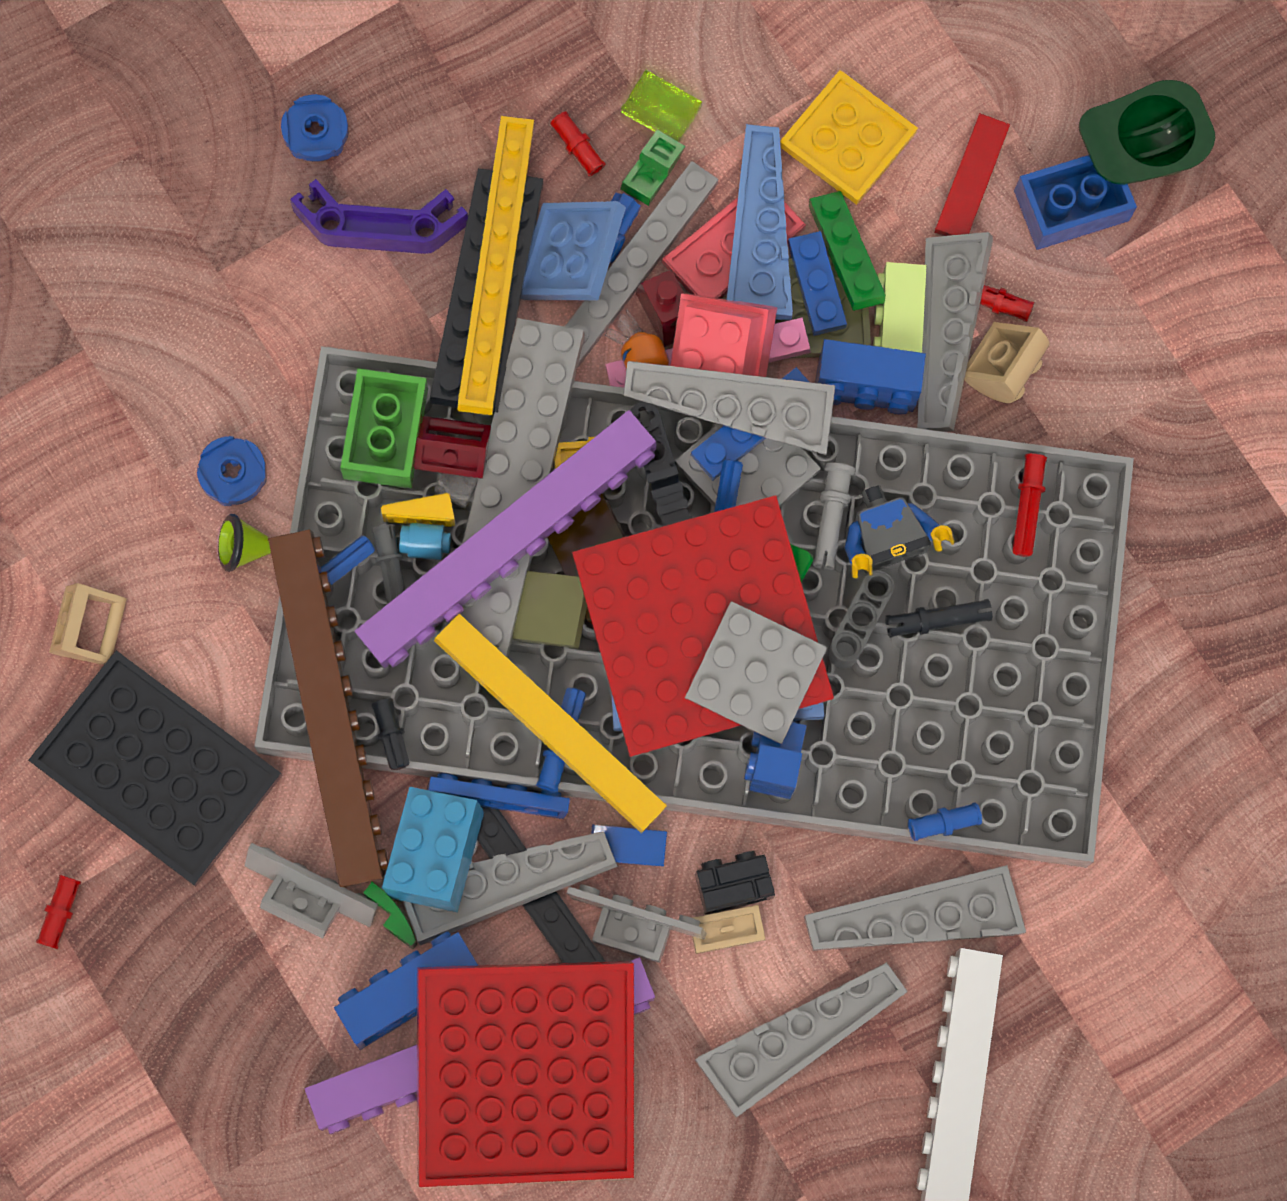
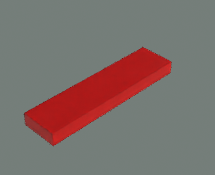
[934,113,1010,236]

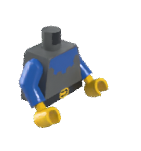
[845,485,954,578]

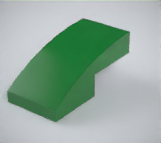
[620,130,685,206]
[363,882,417,949]

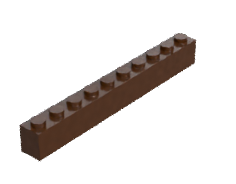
[268,529,388,887]

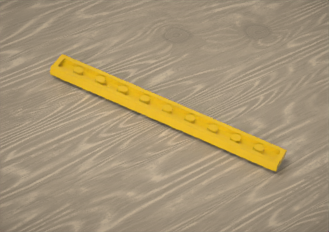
[458,116,534,415]

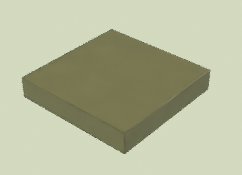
[512,571,587,649]

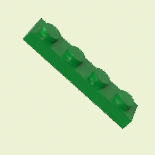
[809,191,886,311]

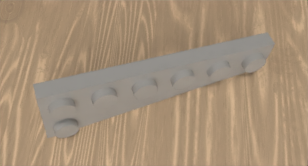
[917,232,993,432]
[623,361,835,455]
[403,831,618,946]
[804,865,1026,951]
[695,963,908,1118]

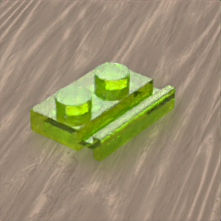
[621,70,702,142]

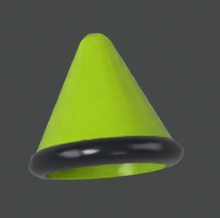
[218,514,271,572]

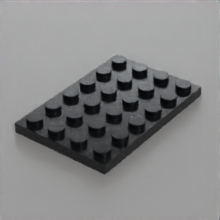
[28,650,282,887]

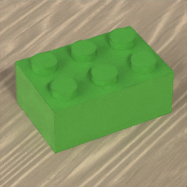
[340,368,428,489]

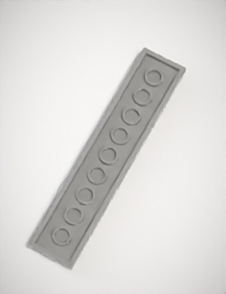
[441,318,585,658]

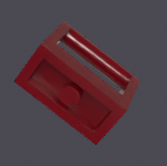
[414,416,491,479]

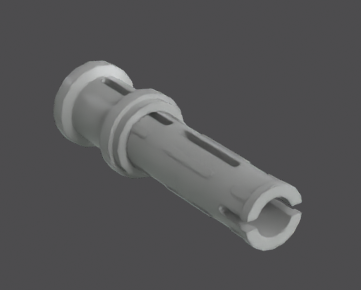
[812,462,856,570]

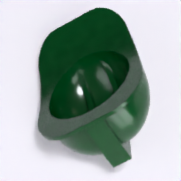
[1078,80,1215,185]

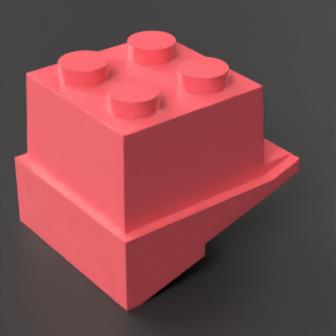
[670,293,777,377]

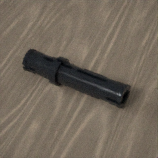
[885,599,993,638]

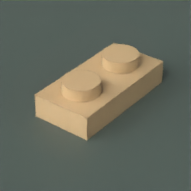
[692,905,765,954]

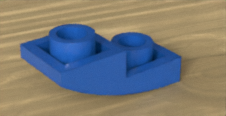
[591,824,667,866]

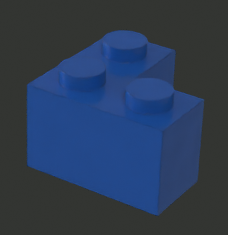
[744,722,806,799]

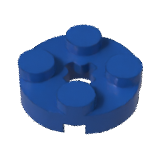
[281,94,348,162]
[197,436,266,506]

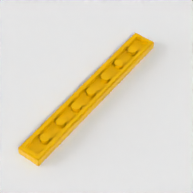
[434,614,667,834]

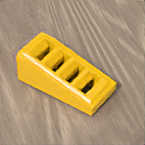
[381,493,455,527]

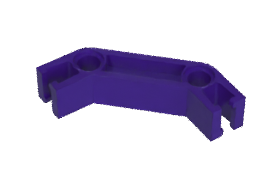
[290,179,468,254]

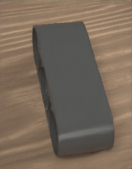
[828,570,894,669]

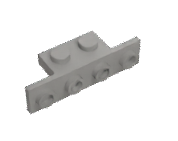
[245,843,378,939]
[567,884,707,963]

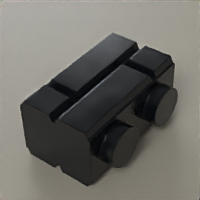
[695,851,775,915]

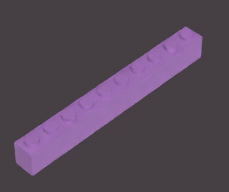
[355,410,656,669]
[304,957,655,1134]

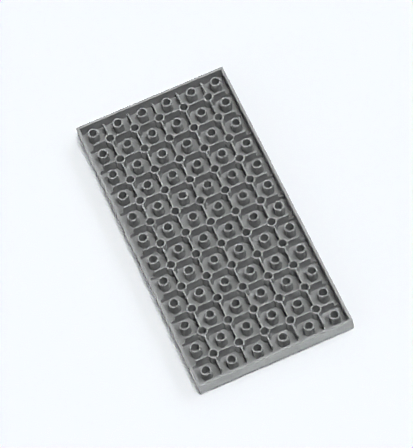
[254,346,1134,868]

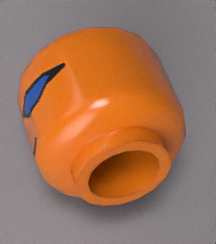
[621,332,669,371]

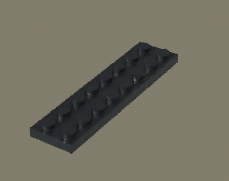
[430,168,544,414]

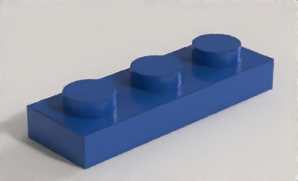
[788,231,847,336]

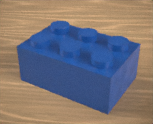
[1014,155,1137,250]
[815,339,926,415]

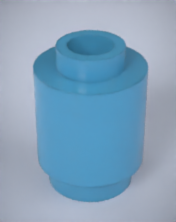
[399,523,451,560]

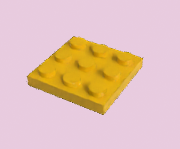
[780,70,918,205]

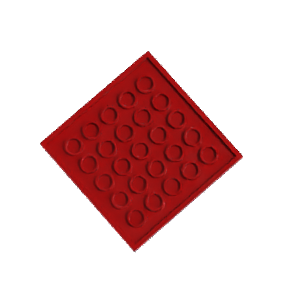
[572,495,834,757]
[417,961,634,1187]

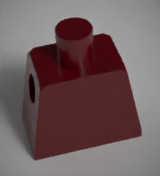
[636,270,684,347]

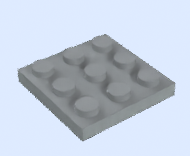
[675,424,821,507]
[685,601,828,744]

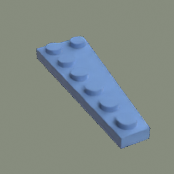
[727,124,793,321]

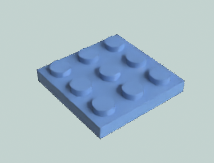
[521,201,626,300]

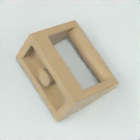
[49,583,127,665]

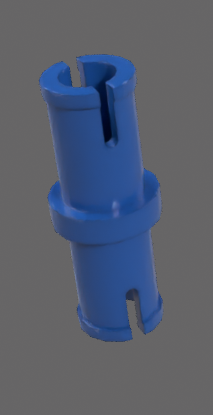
[908,802,982,841]

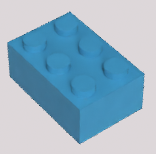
[382,787,484,913]

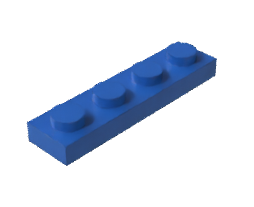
[691,367,809,481]
[427,773,570,819]

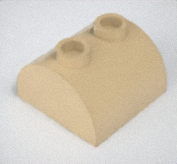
[964,322,1049,403]

